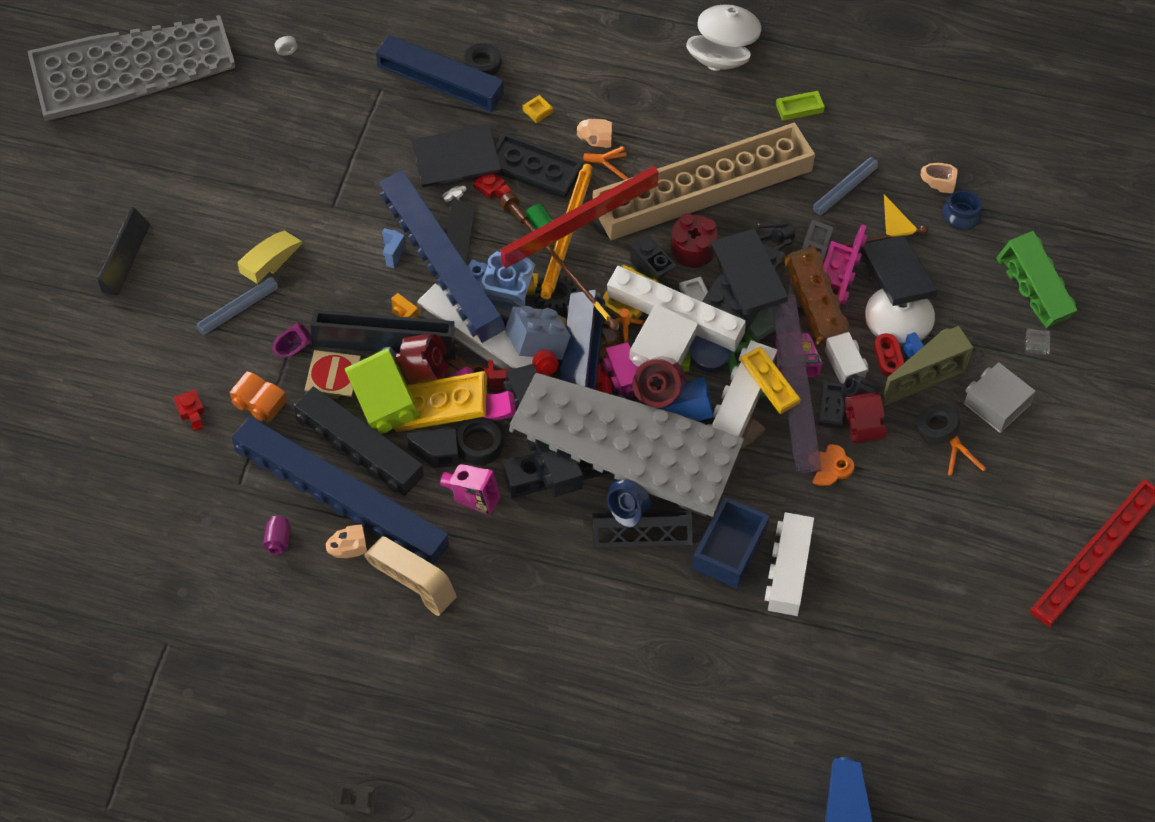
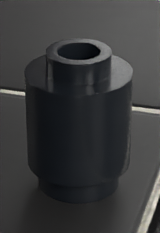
[843,374,879,397]

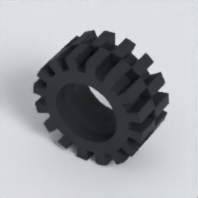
[535,274,577,317]

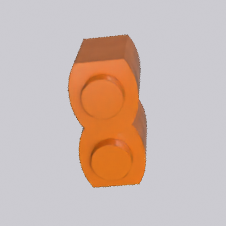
[230,371,287,422]

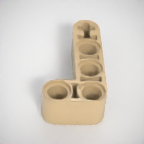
[364,536,457,616]

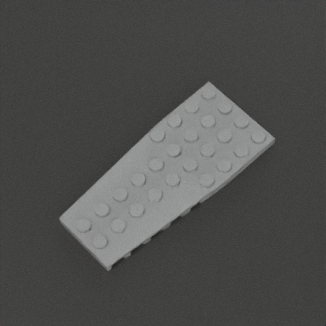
[27,15,235,121]
[509,373,744,517]

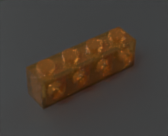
[785,246,848,345]

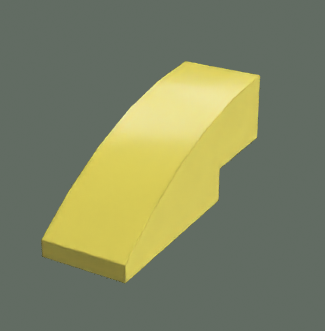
[237,230,302,284]

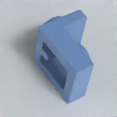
[382,228,406,269]

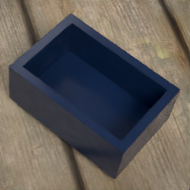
[692,496,770,589]

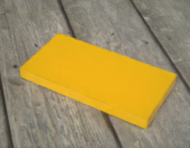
[394,371,487,432]

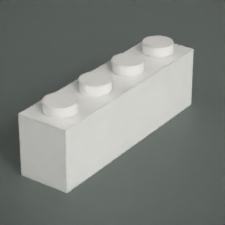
[764,512,814,616]

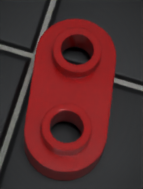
[874,333,904,377]

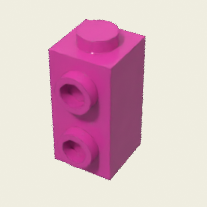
[602,342,639,398]

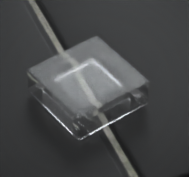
[1025,329,1050,355]

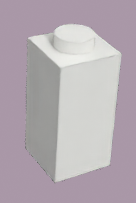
[825,332,869,384]

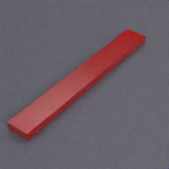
[500,166,659,268]
[1030,479,1155,627]

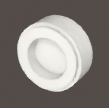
[275,36,297,56]

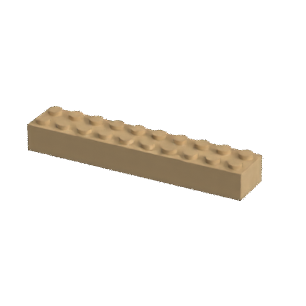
[593,122,815,240]

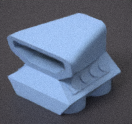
[481,252,535,311]

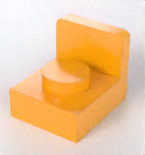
[391,293,419,318]

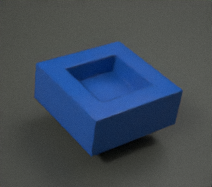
[903,332,924,358]

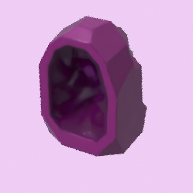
[273,321,312,357]

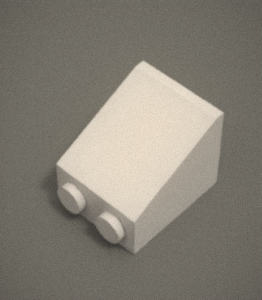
[629,303,698,367]

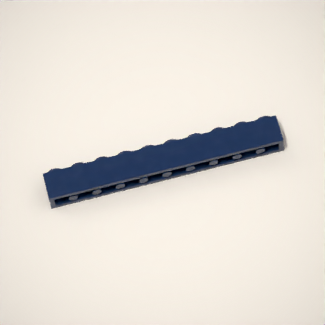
[379,170,506,343]
[232,416,449,565]

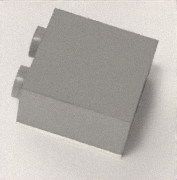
[964,362,1036,433]

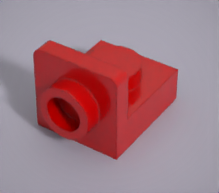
[484,360,510,392]

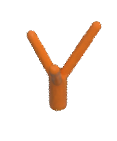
[583,146,628,180]
[613,308,645,343]
[948,435,986,476]

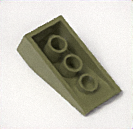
[882,326,973,406]

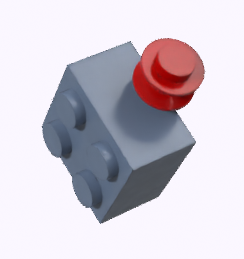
[505,306,570,376]

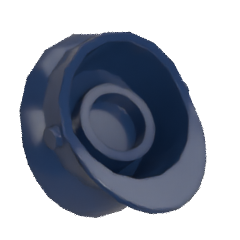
[942,190,983,229]
[690,335,732,372]
[607,479,651,527]

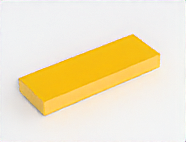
[740,346,801,414]

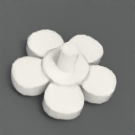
[442,186,467,202]

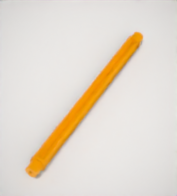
[540,164,593,299]

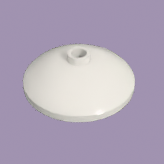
[698,5,761,47]
[686,35,750,71]
[865,289,935,346]

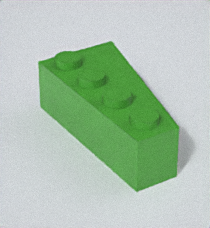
[996,231,1077,328]

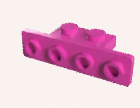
[817,224,868,311]

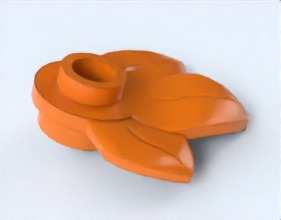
[808,444,855,486]

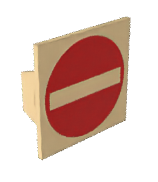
[305,350,361,399]

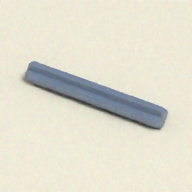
[813,157,878,215]
[197,277,278,335]

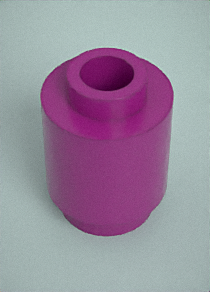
[263,516,291,555]

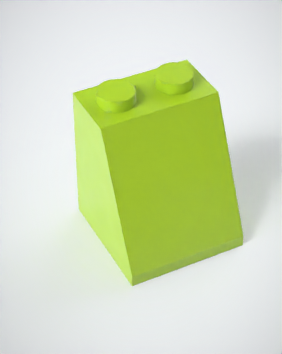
[345,348,420,434]

